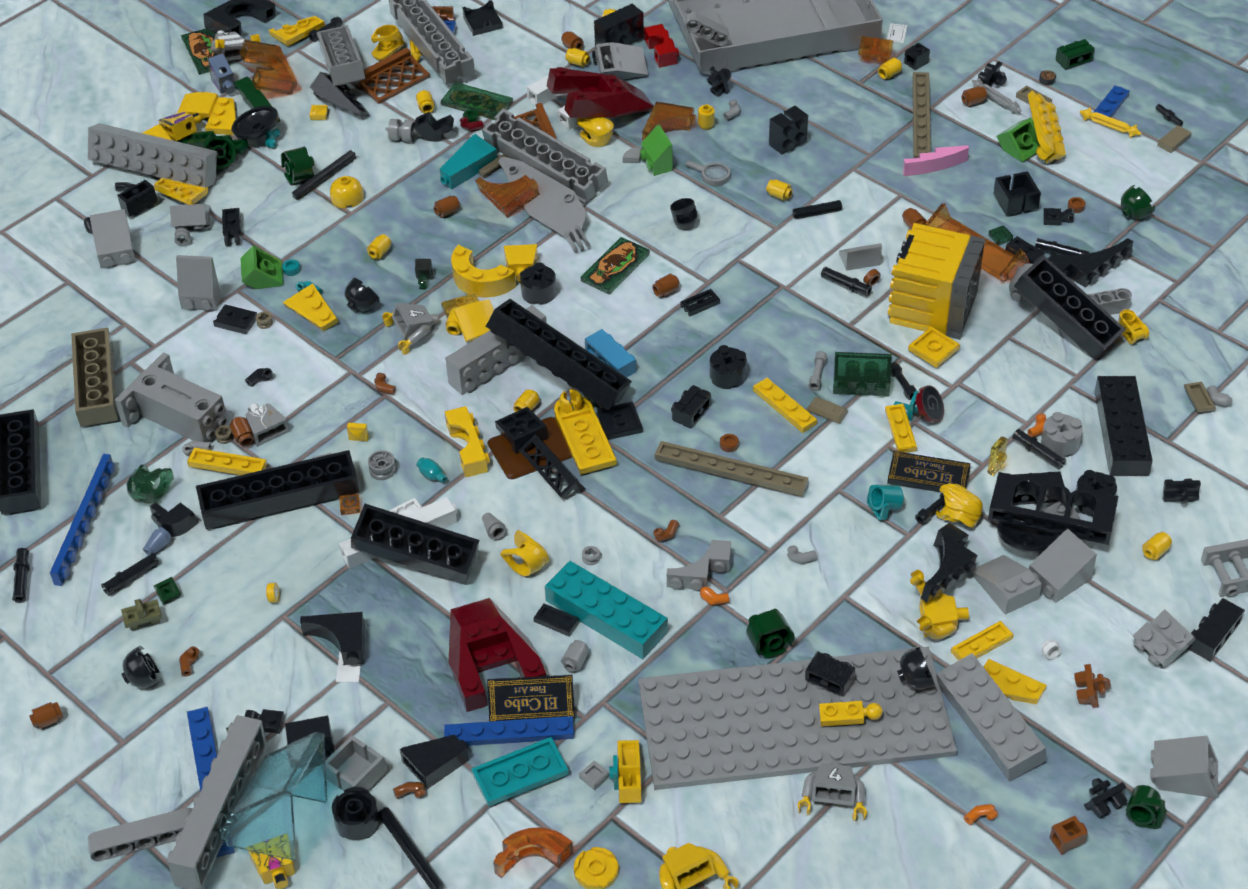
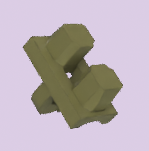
[121,599,162,631]

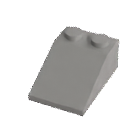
[176,255,221,311]
[971,555,1042,615]

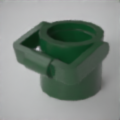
[1126,785,1167,829]

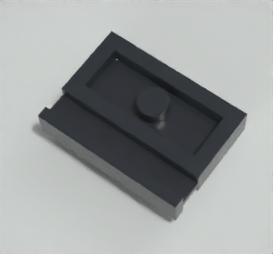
[213,304,257,334]

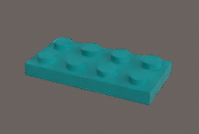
[471,737,569,807]

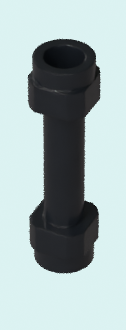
[308,16,343,42]
[888,362,917,400]
[915,493,945,525]

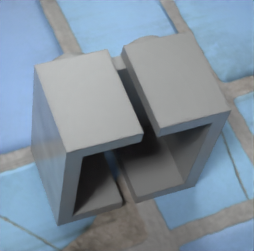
[322,735,387,792]

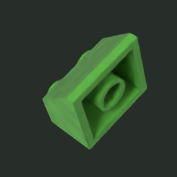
[996,117,1040,162]
[640,125,673,176]
[240,245,283,289]

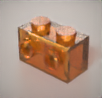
[858,36,894,63]

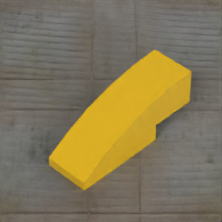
[617,740,641,803]

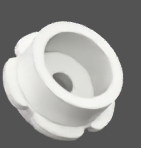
[1041,639,1061,659]

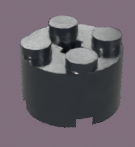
[520,262,557,305]
[709,345,747,389]
[1076,470,1117,516]
[332,787,379,840]

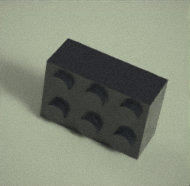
[594,3,644,47]

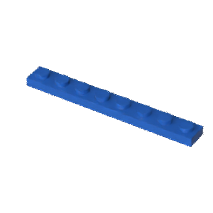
[50,454,115,586]
[187,707,235,858]

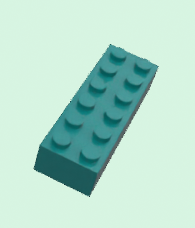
[544,561,668,659]

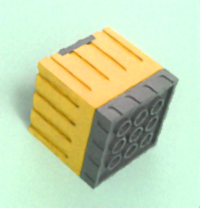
[887,223,985,340]

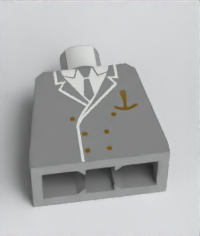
[245,403,289,447]

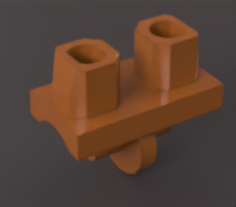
[431,6,454,21]
[1074,664,1111,708]

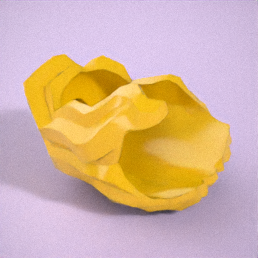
[936,483,983,528]

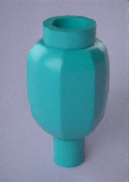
[416,457,447,483]

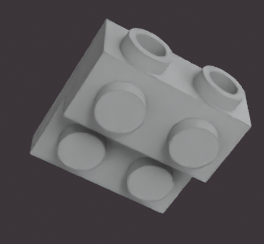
[1133,609,1196,669]

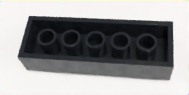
[1014,255,1126,360]
[1094,376,1153,476]
[0,409,41,514]
[351,503,480,585]

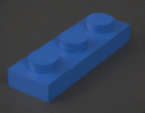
[1094,85,1130,118]

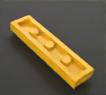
[753,378,817,433]
[187,448,267,475]

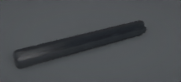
[292,150,356,200]
[378,807,444,889]

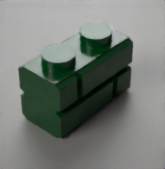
[1055,39,1095,70]

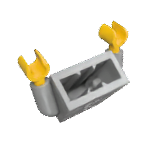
[211,30,261,61]
[382,303,439,355]
[797,761,867,821]

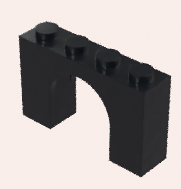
[203,0,276,36]

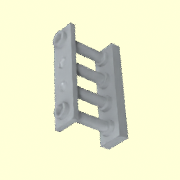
[1201,539,1248,597]

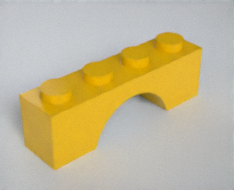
[444,406,490,478]

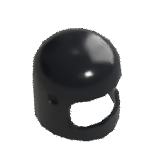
[670,198,698,229]

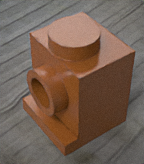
[1049,816,1088,855]

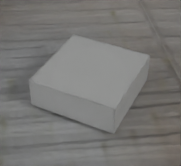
[579,761,609,791]

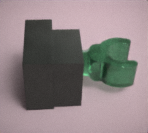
[415,259,433,289]

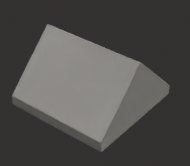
[839,243,882,271]

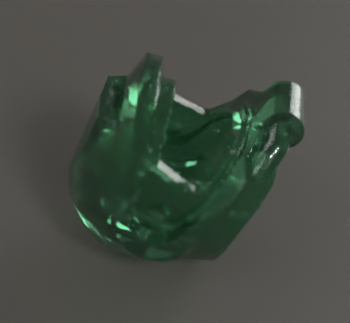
[126,464,174,503]

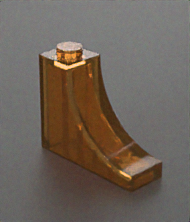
[642,101,697,140]
[475,175,540,218]

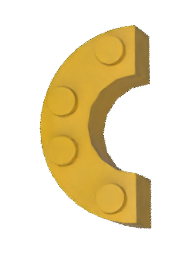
[451,244,516,298]

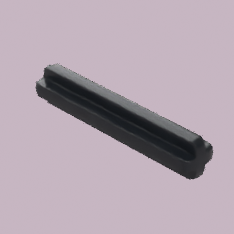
[792,200,842,219]

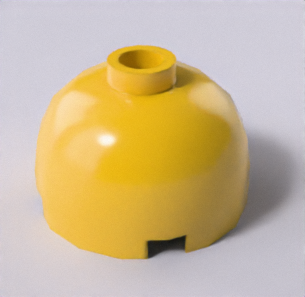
[330,176,364,209]

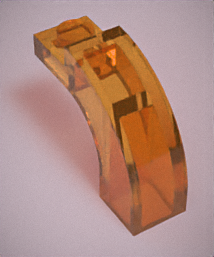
[493,827,573,878]

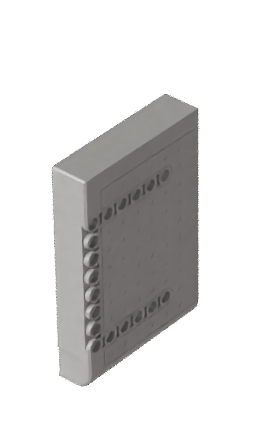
[668,0,883,75]

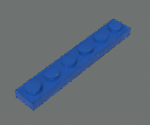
[444,716,574,746]

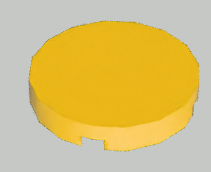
[573,847,619,889]

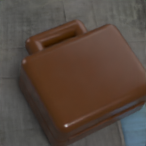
[487,417,573,480]

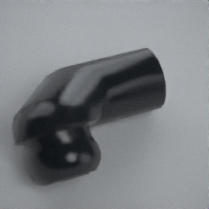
[245,368,273,386]

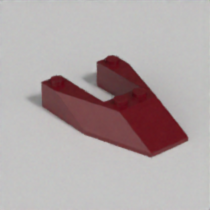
[546,67,654,118]
[448,598,546,712]

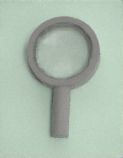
[686,160,730,186]

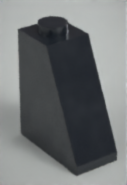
[399,735,469,789]

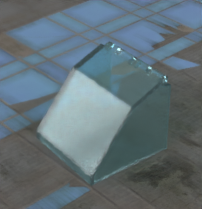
[220,732,327,861]

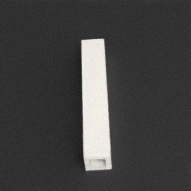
[339,497,458,569]

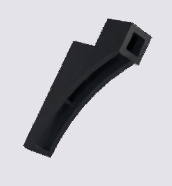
[1047,238,1134,287]
[920,523,978,602]

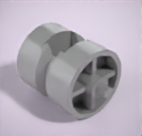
[385,119,418,142]

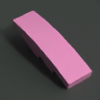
[903,145,969,176]

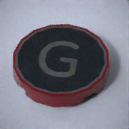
[916,385,944,423]

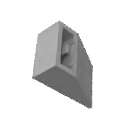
[595,42,648,79]

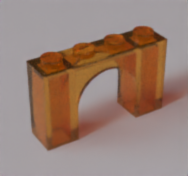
[239,40,297,95]

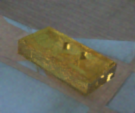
[441,293,479,318]
[987,436,1008,476]

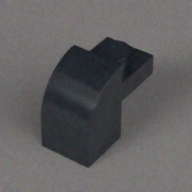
[414,112,454,142]
[149,502,197,537]

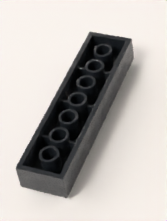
[485,299,632,411]
[196,450,360,529]

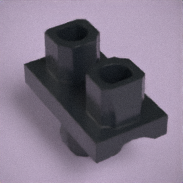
[978,61,1007,87]
[707,66,732,97]
[1162,478,1201,504]
[1084,778,1128,818]

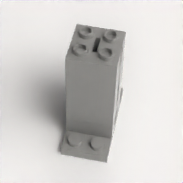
[115,352,228,442]

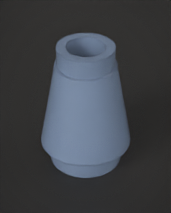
[143,527,172,555]

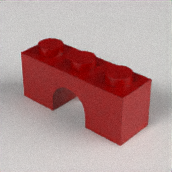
[644,24,679,68]

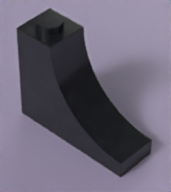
[300,612,365,665]

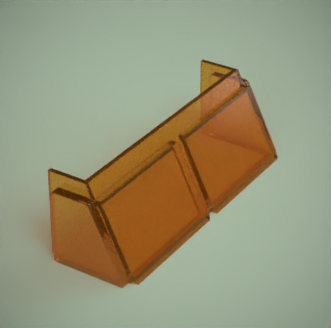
[925,203,1030,282]

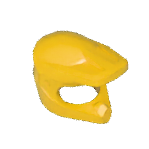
[371,24,405,60]
[577,117,614,147]
[500,530,549,576]

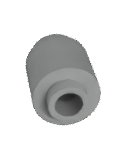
[561,640,589,672]

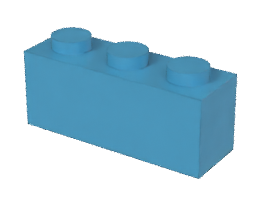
[585,329,636,377]

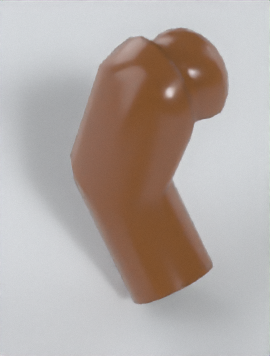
[393,782,426,799]

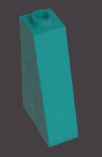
[440,134,498,189]

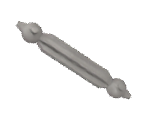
[972,78,1022,114]

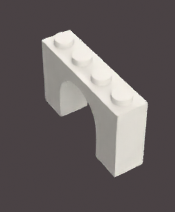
[527,76,578,130]

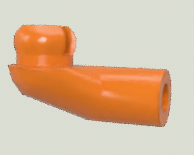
[1027,413,1046,437]
[700,586,729,605]
[963,804,998,825]

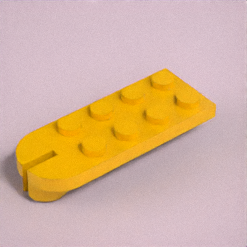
[1028,91,1066,163]
[554,389,617,475]

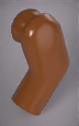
[374,373,396,395]
[653,520,679,541]
[179,646,199,677]

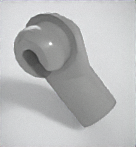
[1207,385,1233,407]
[787,545,817,564]

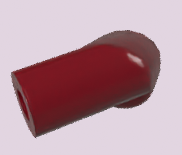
[460,117,484,131]

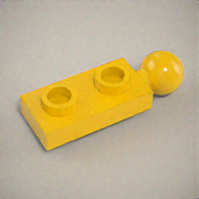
[819,701,883,726]

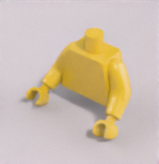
[910,569,969,640]
[659,843,739,889]

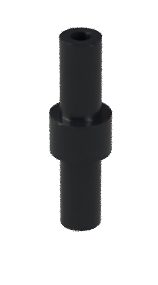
[1155,104,1183,126]

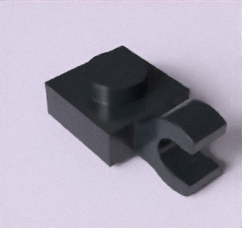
[1043,208,1074,225]
[244,709,284,734]

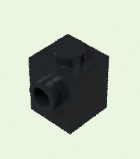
[904,43,930,71]

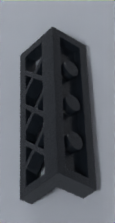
[519,434,586,499]

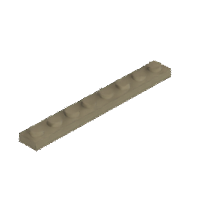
[912,72,931,158]
[655,441,808,497]

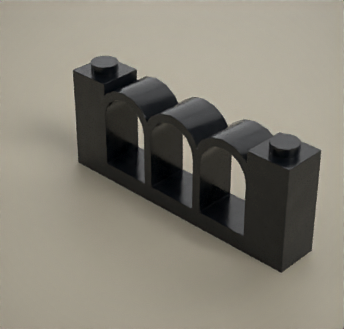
[988,472,1119,545]

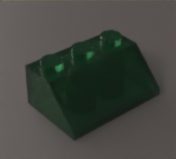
[833,352,892,396]

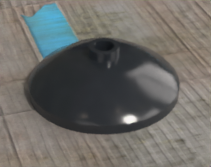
[231,106,279,140]
[997,522,1059,553]

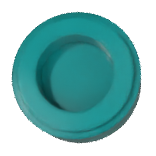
[282,259,301,276]

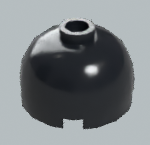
[344,277,380,312]
[121,645,162,689]
[897,646,935,690]

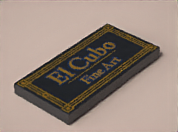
[887,451,971,492]
[487,674,575,722]

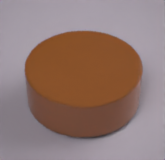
[1067,197,1086,213]
[863,269,881,286]
[720,434,739,452]

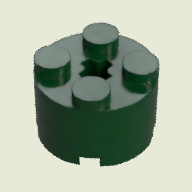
[281,146,315,184]
[746,609,795,658]

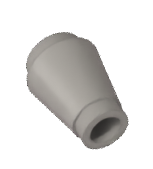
[482,513,506,540]

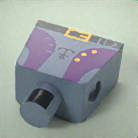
[208,54,235,94]

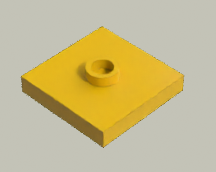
[908,326,960,368]

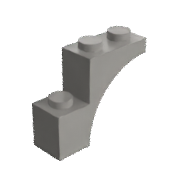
[666,540,731,590]

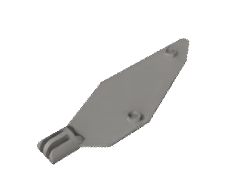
[499,157,590,253]

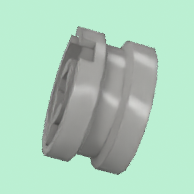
[368,450,396,480]

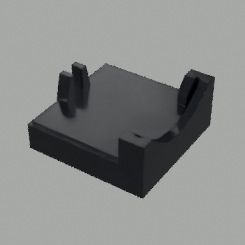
[462,0,503,36]
[495,407,548,454]

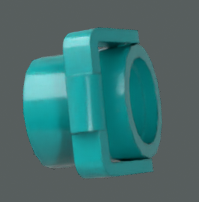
[867,485,904,521]

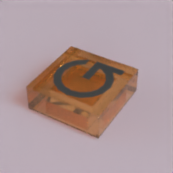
[339,494,361,515]

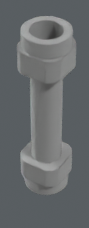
[809,351,827,390]

